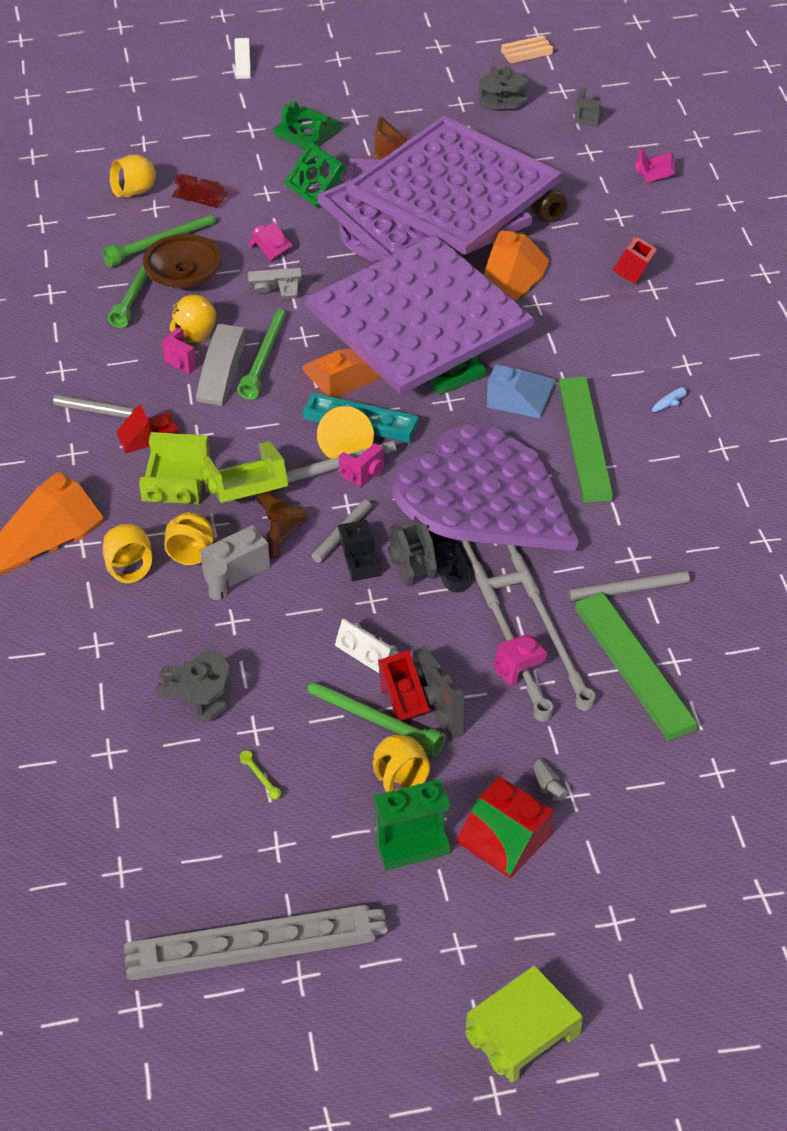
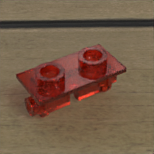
[172,173,228,208]

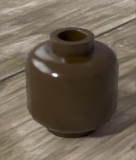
[531,187,568,222]

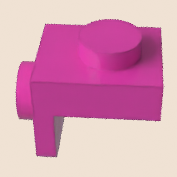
[635,149,675,183]
[248,222,293,261]
[162,327,196,374]
[339,443,384,488]
[494,633,547,686]

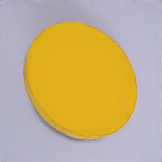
[317,406,374,459]

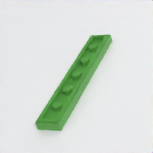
[558,377,613,503]
[575,592,697,741]

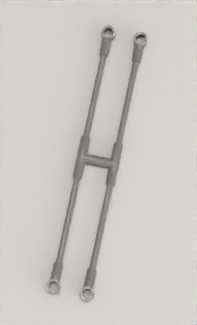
[460,540,595,722]

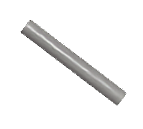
[53,395,135,418]
[311,499,372,563]

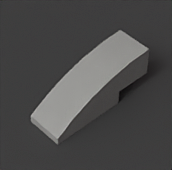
[196,324,246,406]

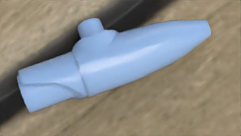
[652,387,686,412]

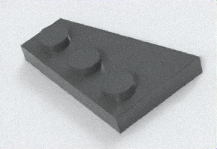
[413,646,464,739]

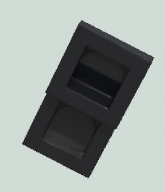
[338,520,381,582]

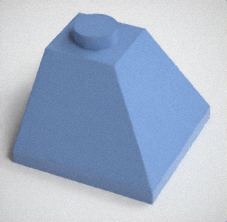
[487,364,556,419]

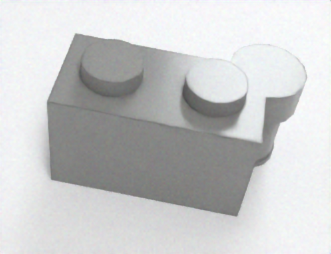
[200,525,270,600]

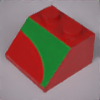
[457,776,554,879]

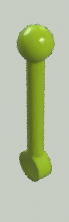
[240,751,281,800]

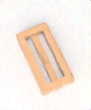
[501,35,553,64]

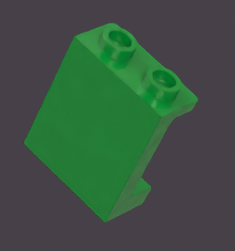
[374,779,450,871]

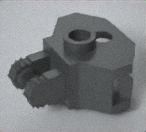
[479,66,528,110]
[388,520,437,586]
[155,650,231,721]

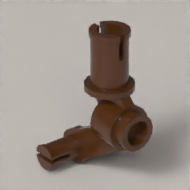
[255,490,307,558]

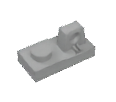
[248,268,301,299]

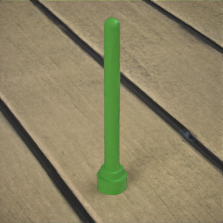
[102,215,215,268]
[107,265,148,328]
[237,309,286,400]
[307,682,446,757]

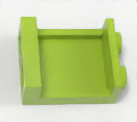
[139,432,210,504]
[201,441,288,503]
[465,965,583,1083]

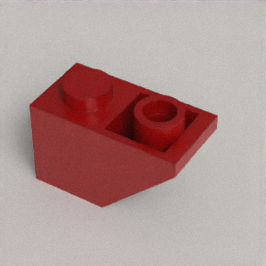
[613,235,657,284]

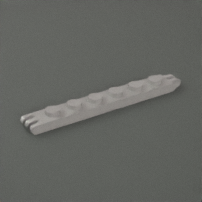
[124,905,388,980]

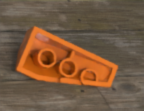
[484,230,549,302]
[302,348,382,398]
[0,471,104,576]

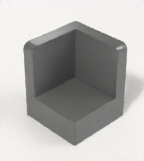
[574,88,604,127]

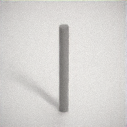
[286,441,396,483]
[568,571,690,602]

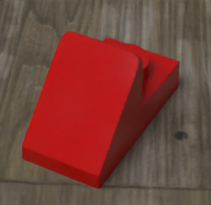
[116,404,179,454]
[378,650,430,721]

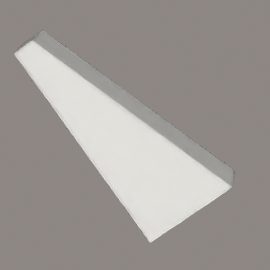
[235,38,251,79]

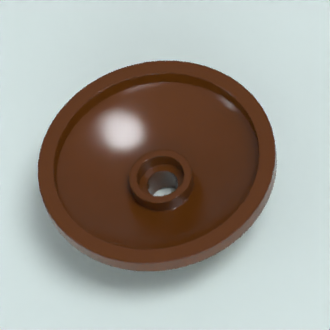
[143,234,222,288]

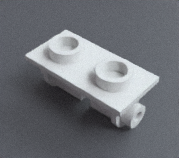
[335,619,399,673]

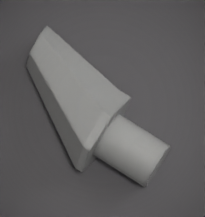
[533,758,568,801]

